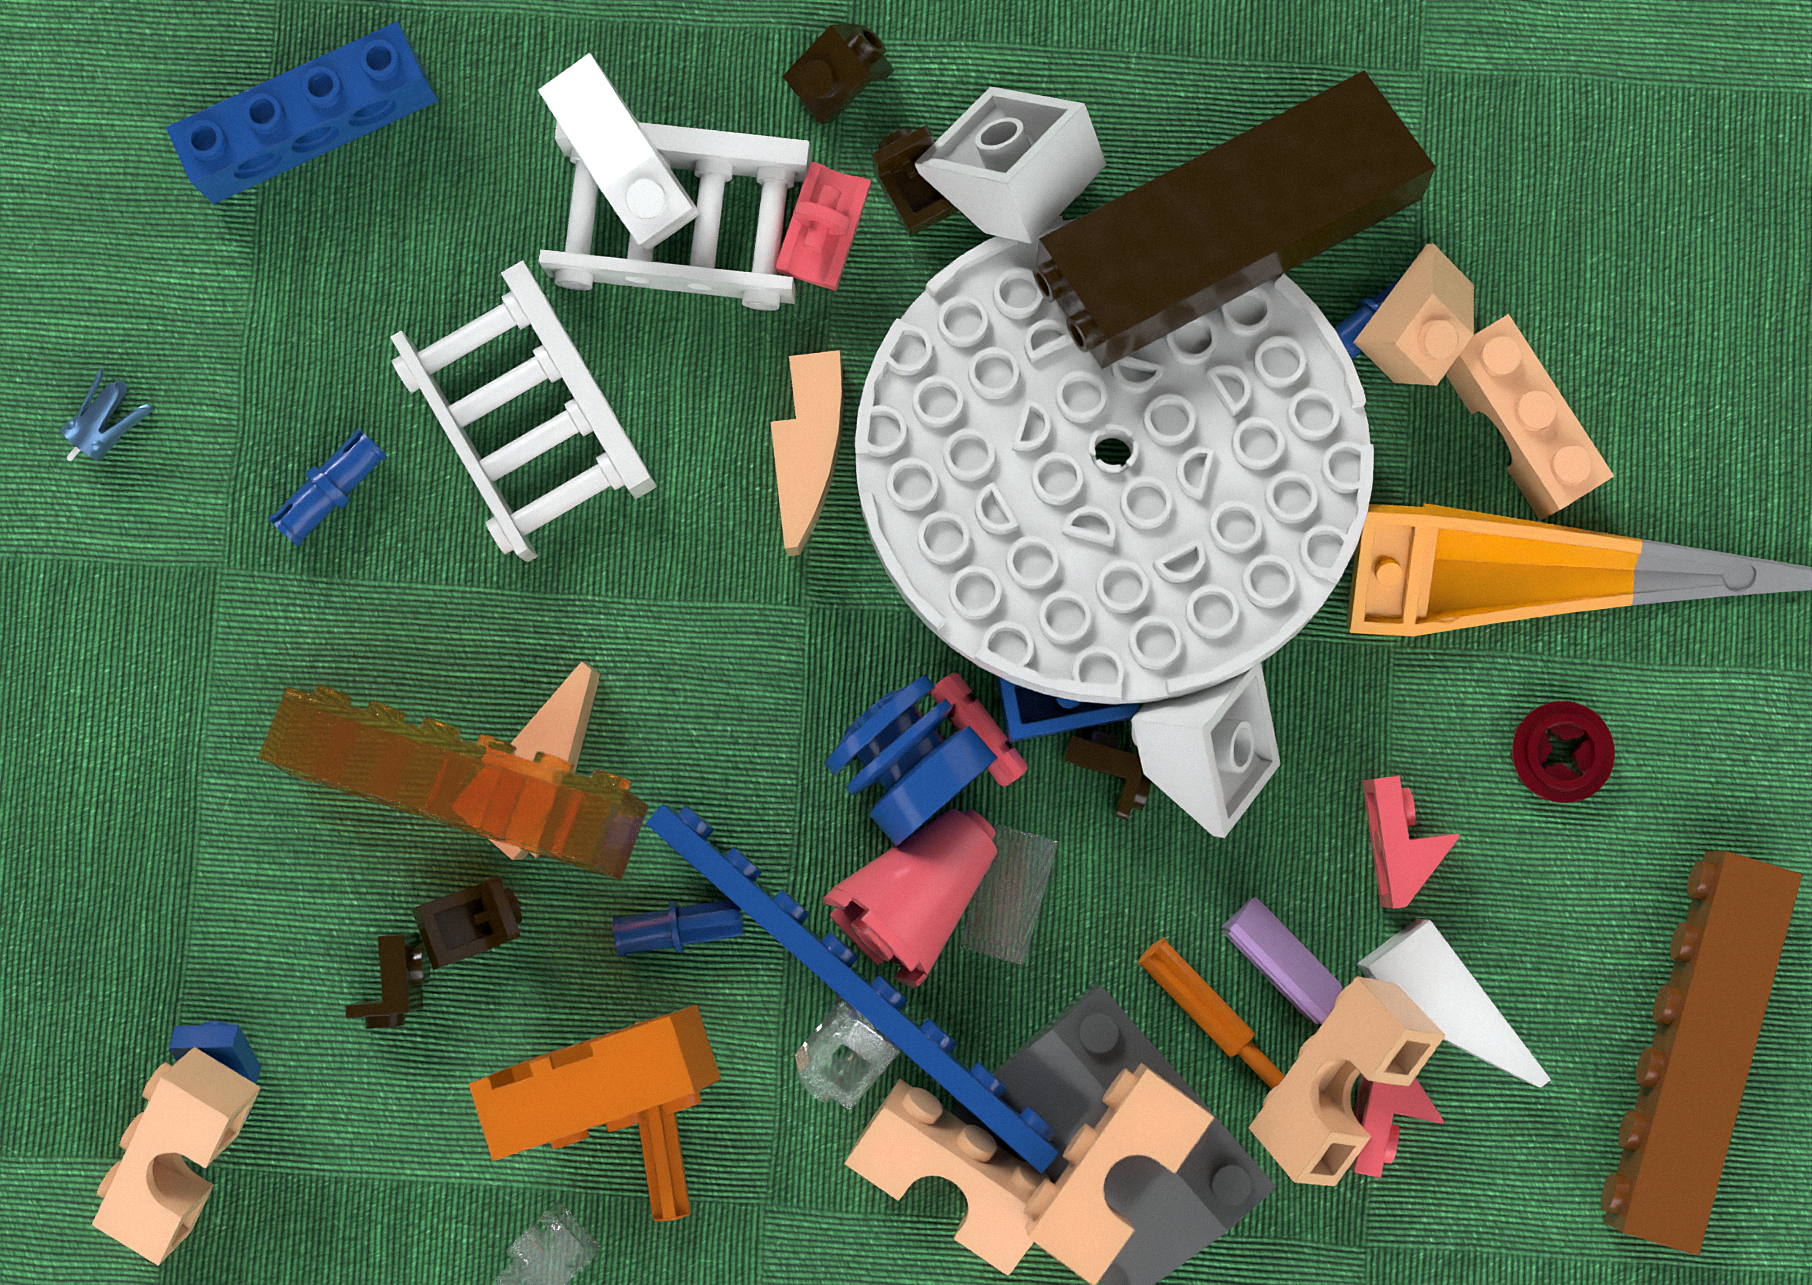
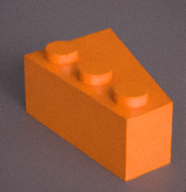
[468,1004,721,1161]

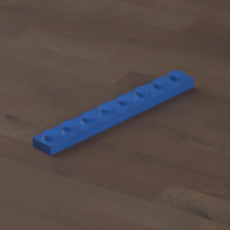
[645,804,1060,1174]

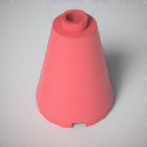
[822,809,998,989]

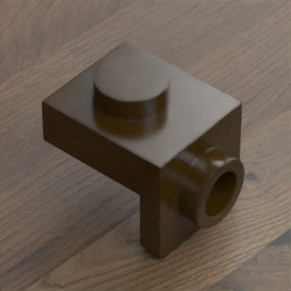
[782,24,894,124]
[872,125,960,237]
[1061,728,1152,820]
[412,876,522,970]
[345,932,430,1029]

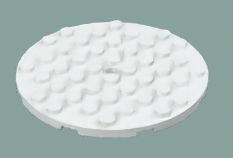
[855,216,1374,704]

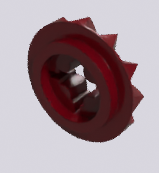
[1509,701,1615,803]

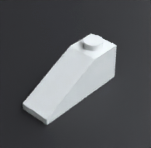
[538,53,701,250]
[1356,918,1551,1088]

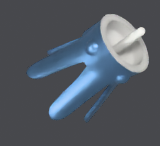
[60,368,153,462]

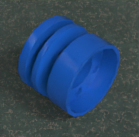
[824,674,998,846]

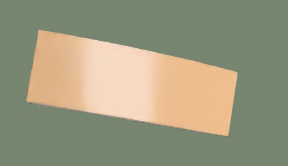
[771,350,844,556]

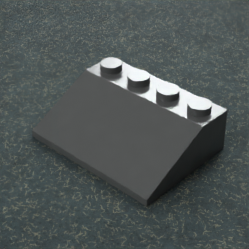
[952,981,1277,1285]

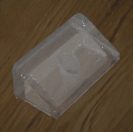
[960,824,1058,966]

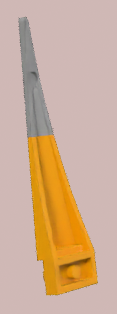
[1346,503,1812,637]

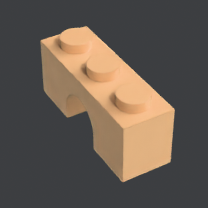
[1445,314,1614,520]
[1249,976,1446,1186]
[92,1047,261,1266]
[1023,1062,1214,1285]
[844,1079,1054,1276]

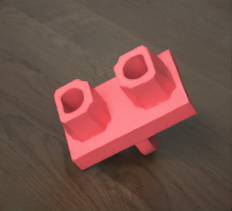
[775,161,871,291]

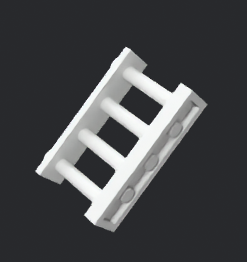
[539,121,812,311]
[390,260,657,563]

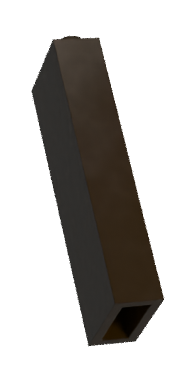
[1033,70,1436,369]

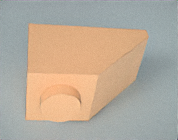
[1353,244,1474,386]

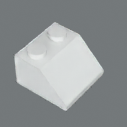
[914,87,1107,244]
[1131,662,1280,838]

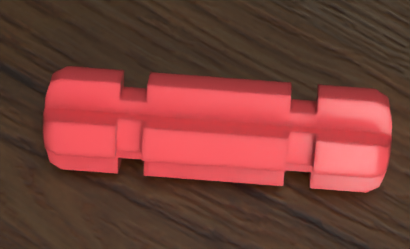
[931,672,1028,787]

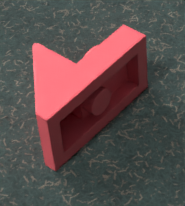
[1362,776,1460,909]
[1349,1074,1444,1178]

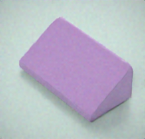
[1221,897,1342,1024]

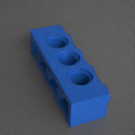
[166,21,439,204]

